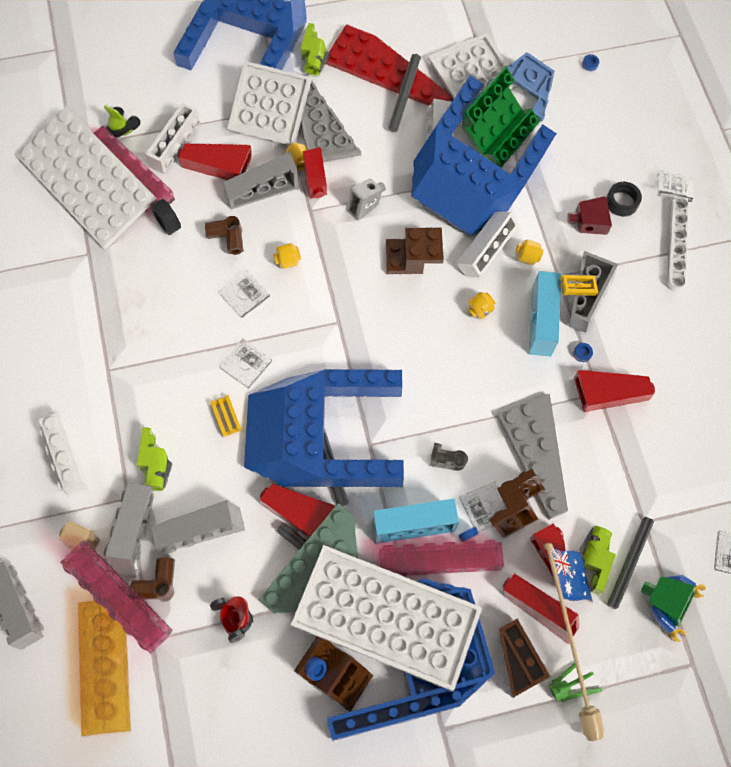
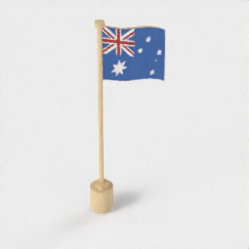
[544,543,605,741]

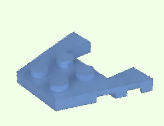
[487,52,555,122]

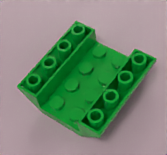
[461,66,540,167]

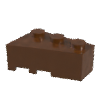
[499,618,551,698]

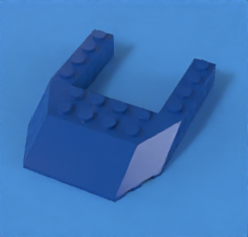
[173,0,307,71]
[411,75,557,237]
[244,369,404,487]
[307,579,495,742]

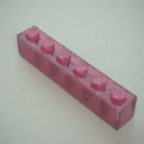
[94,126,175,207]
[378,539,504,576]
[60,540,173,654]

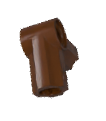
[205,216,244,255]
[129,557,175,602]

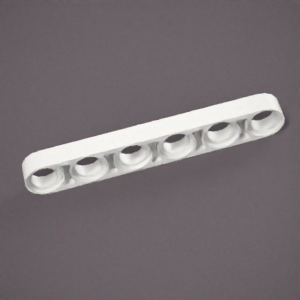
[667,196,689,292]

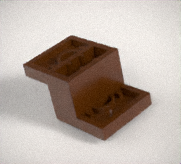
[386,227,444,274]
[489,469,545,539]
[294,636,374,712]

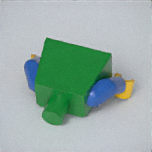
[641,575,706,642]

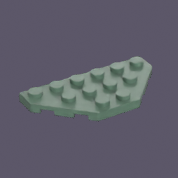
[258,503,358,613]

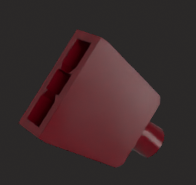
[567,196,612,235]

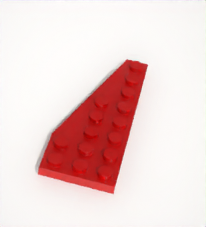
[325,24,453,106]

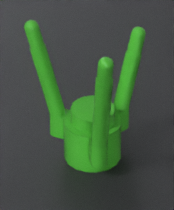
[549,663,603,702]

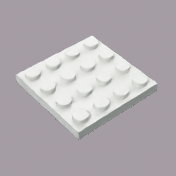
[428,33,518,100]
[227,61,312,146]

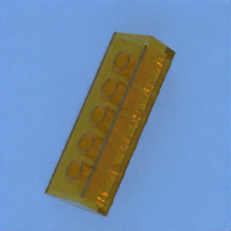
[78,600,131,737]

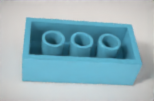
[529,271,561,357]
[372,498,459,544]

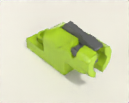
[300,23,329,76]
[137,427,173,491]
[579,526,616,595]

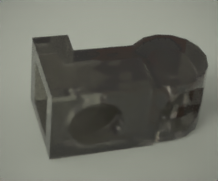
[429,442,468,471]

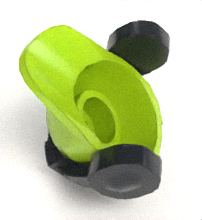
[104,104,141,138]

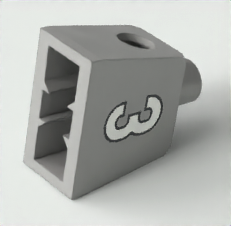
[346,178,386,221]

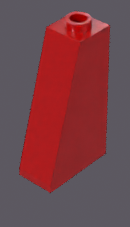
[178,143,252,180]
[574,370,655,412]
[259,484,336,539]
[502,573,580,644]

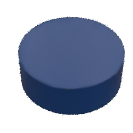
[582,54,600,71]
[573,343,593,362]
[458,526,479,542]
[305,657,327,681]

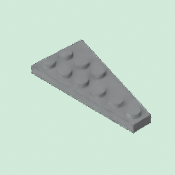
[300,73,362,162]
[497,393,568,520]

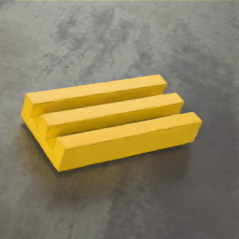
[559,275,598,296]
[210,395,242,438]

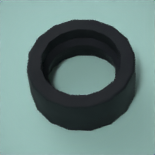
[606,181,642,217]
[150,198,181,235]

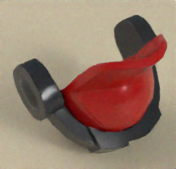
[209,596,253,643]

